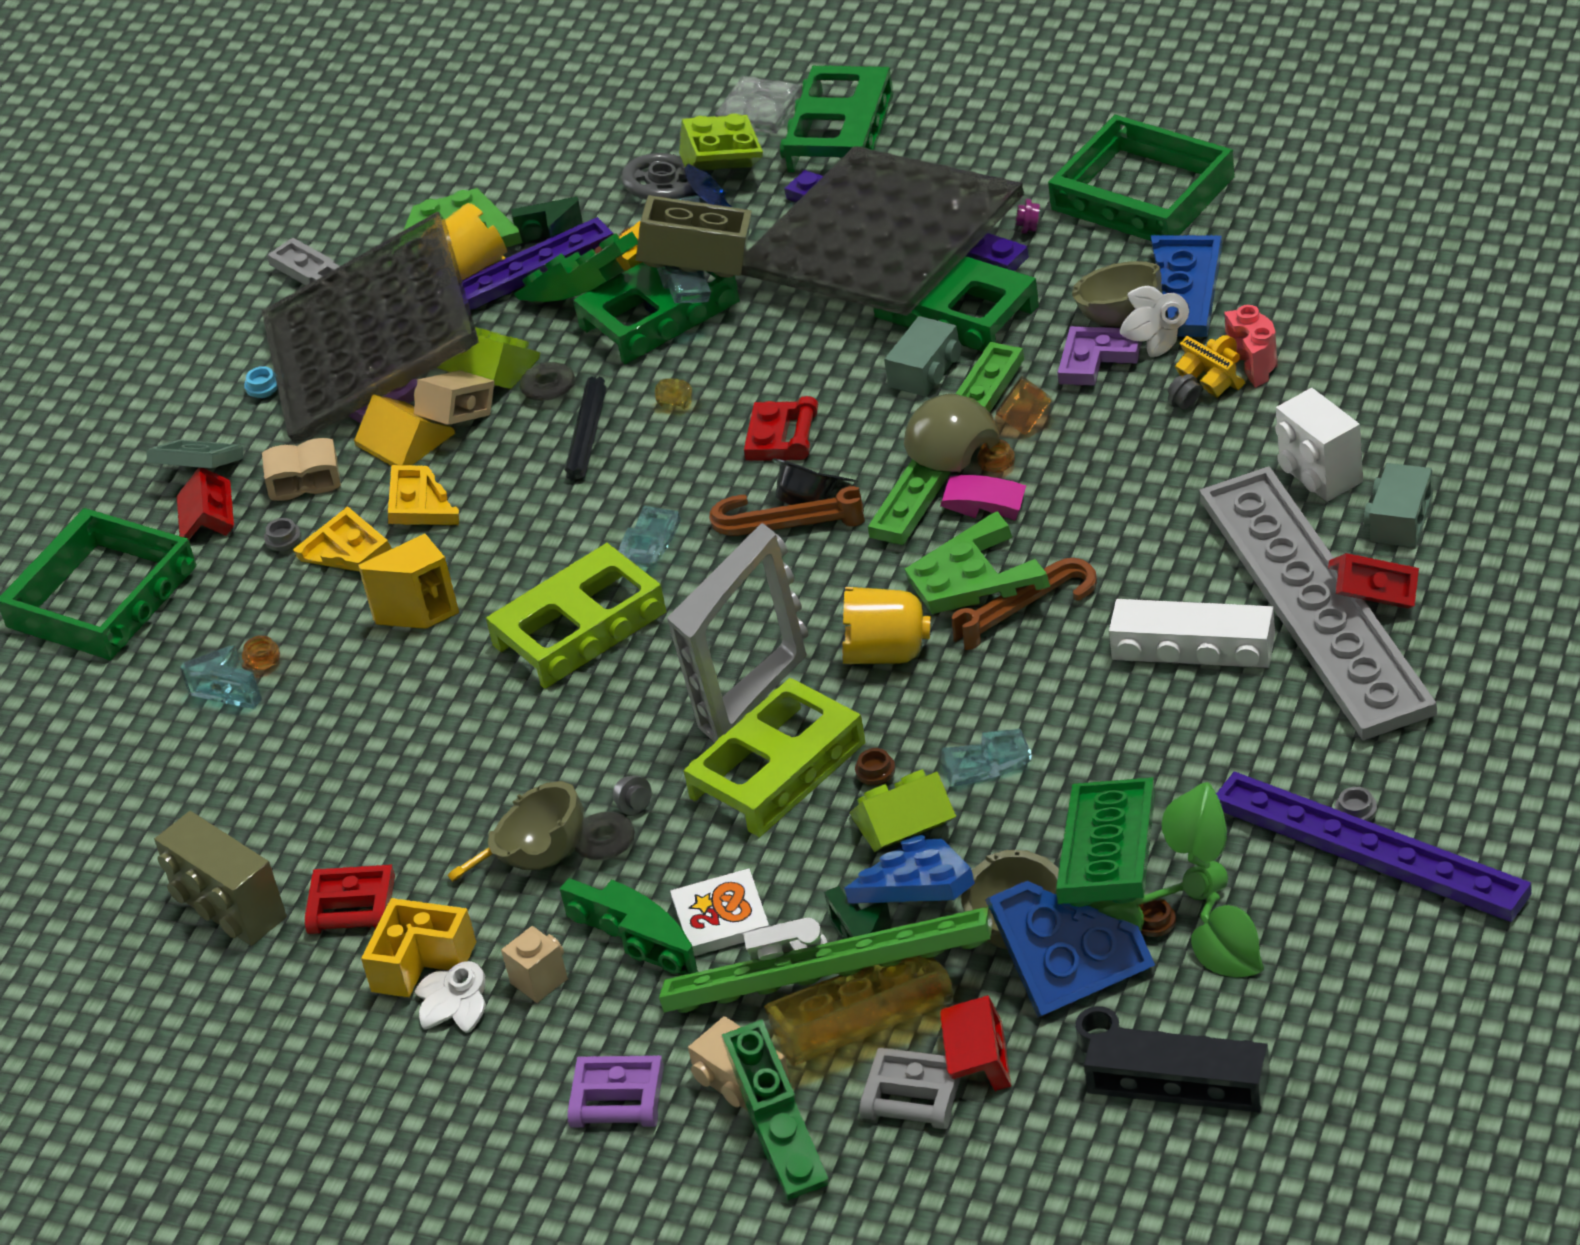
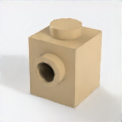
[501,926,568,1003]

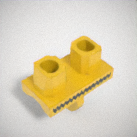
[1175,335,1245,398]

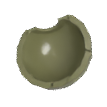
[1072,261,1162,328]
[903,394,1000,472]
[487,781,584,870]
[961,850,1059,949]

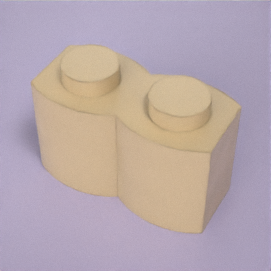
[262,438,341,501]

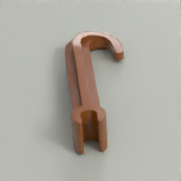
[709,486,865,536]
[952,558,1097,650]

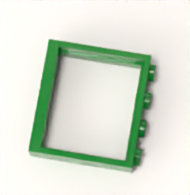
[1048,114,1235,241]
[0,508,197,661]

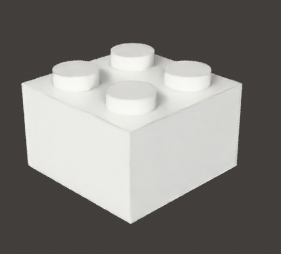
[1275,388,1363,502]

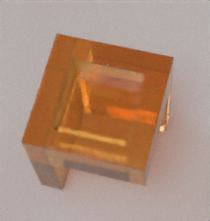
[996,376,1052,435]

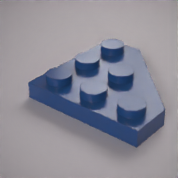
[844,835,975,903]
[985,881,1155,1017]

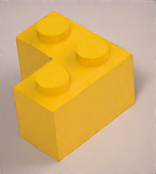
[361,898,476,997]

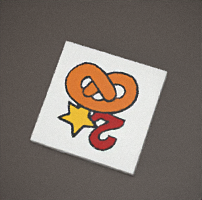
[670,869,769,956]

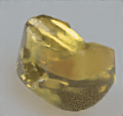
[655,378,693,410]

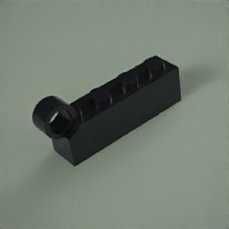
[1075,1006,1270,1113]

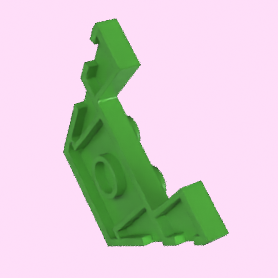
[390,188,522,279]
[905,511,1050,614]

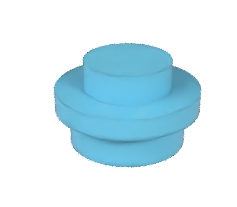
[244,366,280,398]

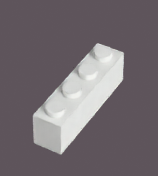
[1109,599,1275,668]

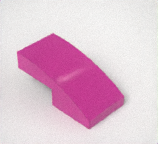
[940,475,1026,520]

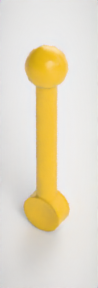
[447,847,492,882]

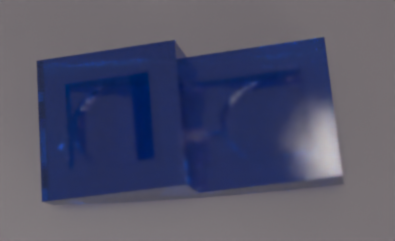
[684,164,732,207]

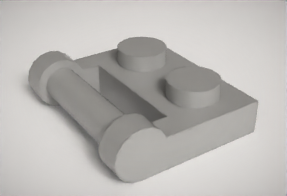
[859,1048,961,1129]

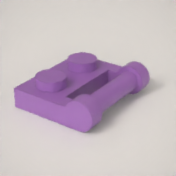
[568,1056,664,1128]

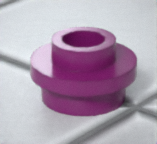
[1015,199,1040,234]

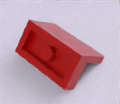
[177,467,234,540]
[1328,553,1419,609]
[940,995,1011,1091]

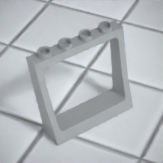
[667,523,809,742]

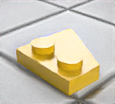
[388,465,459,525]
[293,506,392,572]

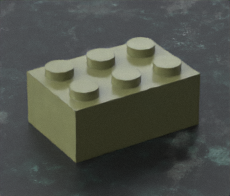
[636,195,752,277]
[154,811,287,946]

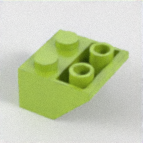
[679,114,763,171]
[435,324,541,389]
[849,769,956,852]

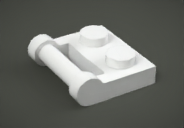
[743,918,828,960]

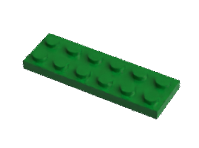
[1056,777,1155,907]

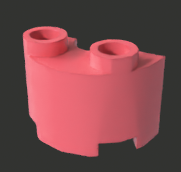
[1224,305,1278,388]

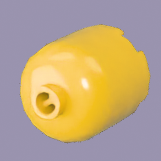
[420,203,507,286]
[842,587,931,664]

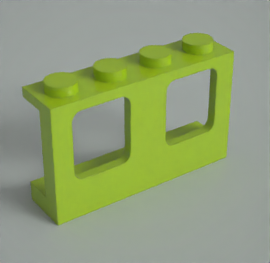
[485,543,667,689]
[683,677,866,838]

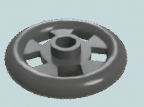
[621,153,702,200]

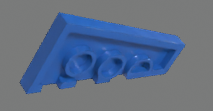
[1151,235,1222,338]

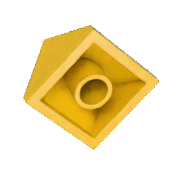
[354,394,455,465]

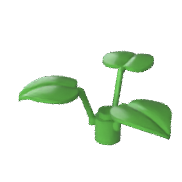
[1088,782,1264,977]

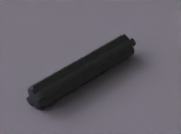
[565,376,606,481]

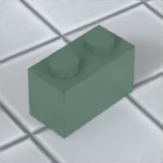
[884,316,961,397]
[1364,463,1433,548]

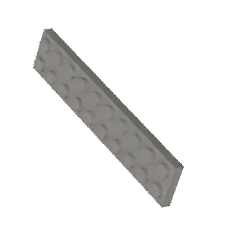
[1199,466,1437,741]

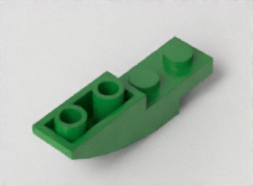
[514,232,638,302]
[560,878,698,975]
[722,1019,829,1201]

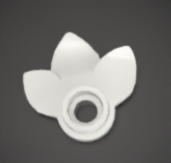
[1119,286,1189,357]
[414,961,486,1033]

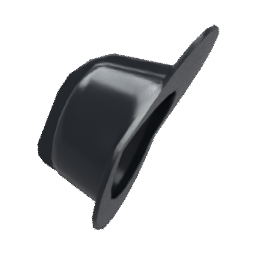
[772,458,858,505]

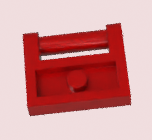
[744,396,819,461]
[305,865,395,934]

